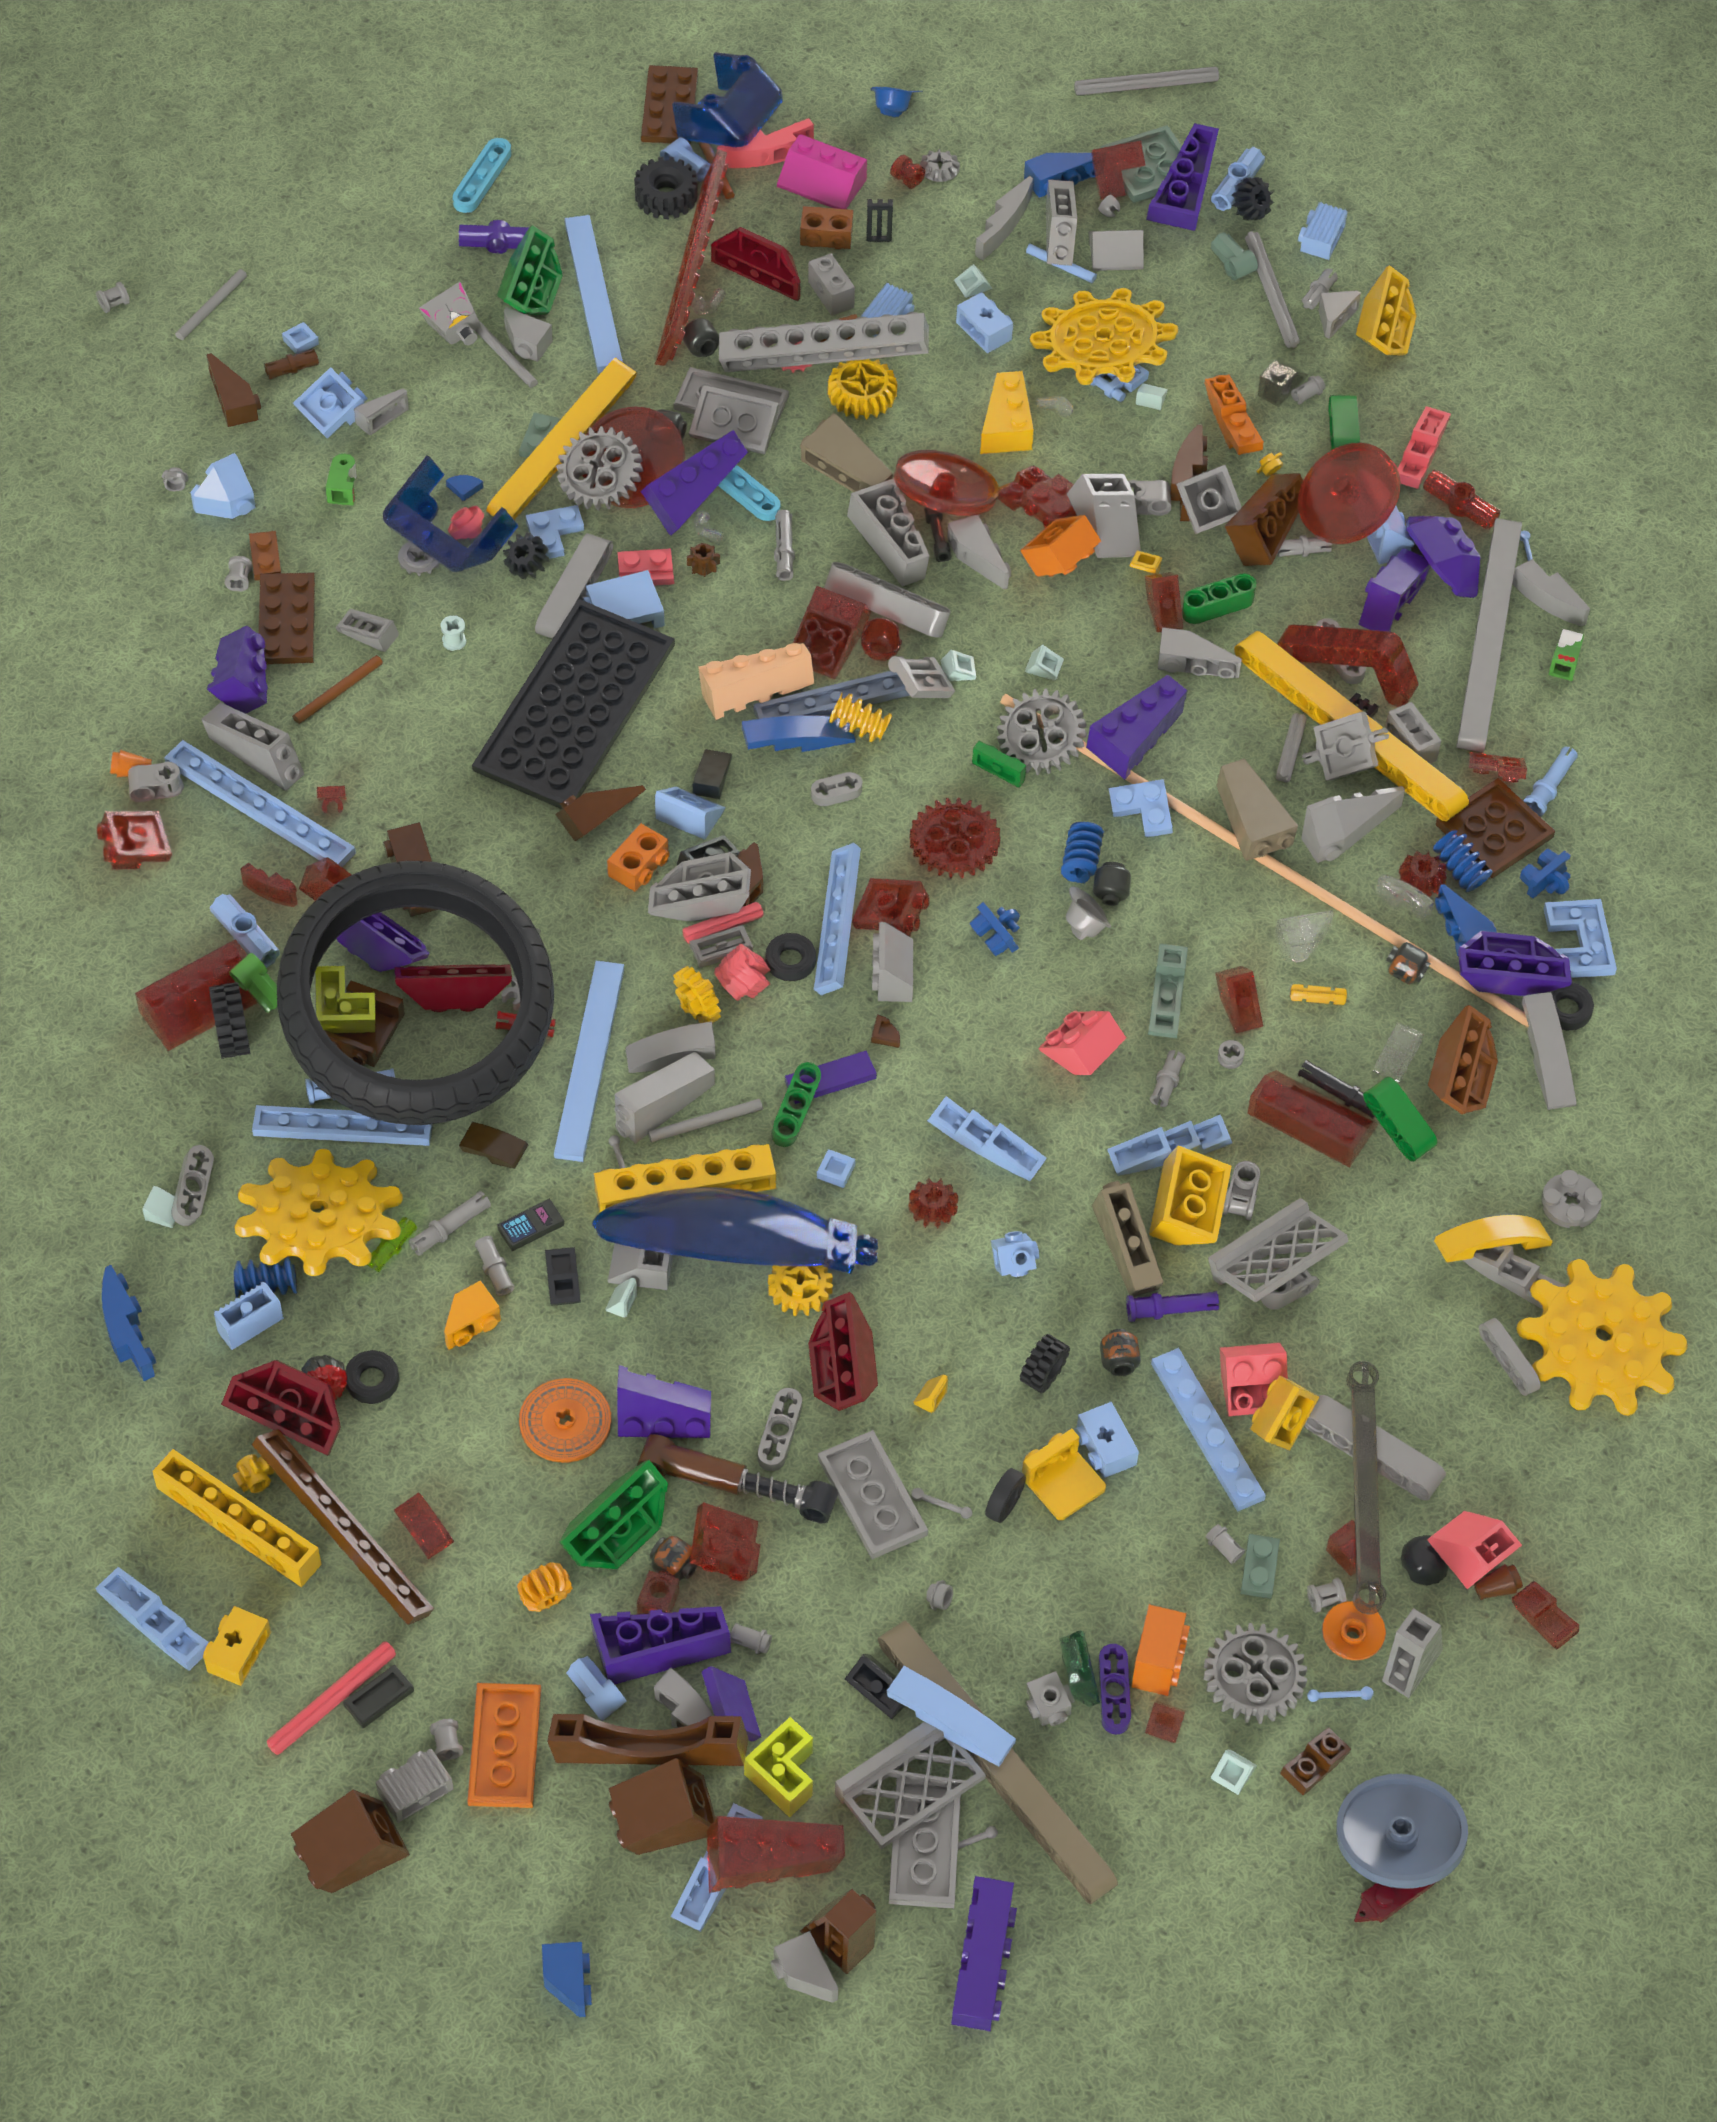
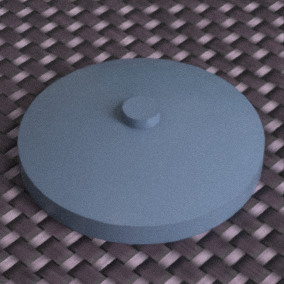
[1336,1774,1468,1888]

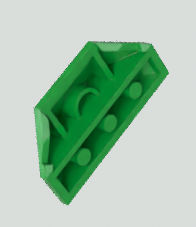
[497,225,563,315]
[559,1460,668,1569]

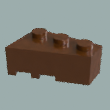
[383,822,438,917]
[800,1889,876,1974]

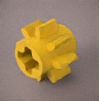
[233,1454,274,1493]

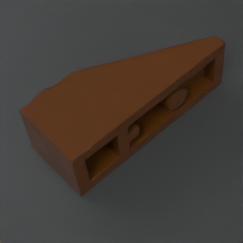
[206,353,261,427]
[555,785,646,841]

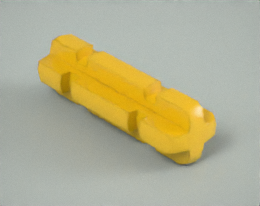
[1290,984,1347,1005]

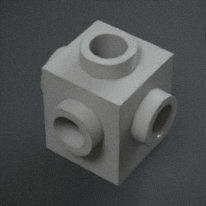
[1026,1671,1075,1726]

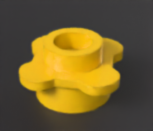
[1256,452,1283,477]

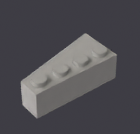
[847,478,929,587]

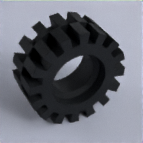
[1020,1334,1070,1393]

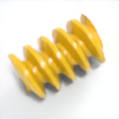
[829,693,892,743]

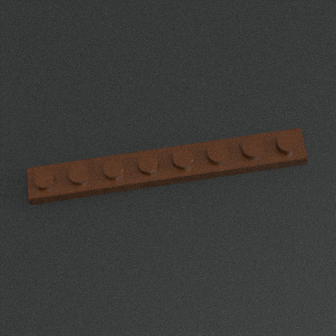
[252,1429,434,1625]

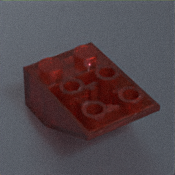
[793,586,872,679]

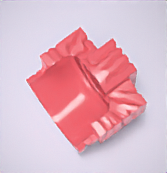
[714,943,771,1001]

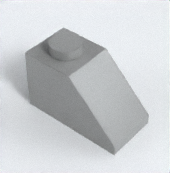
[504,307,553,362]
[771,1931,838,2003]

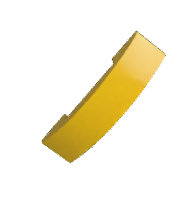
[1434,1215,1552,1262]

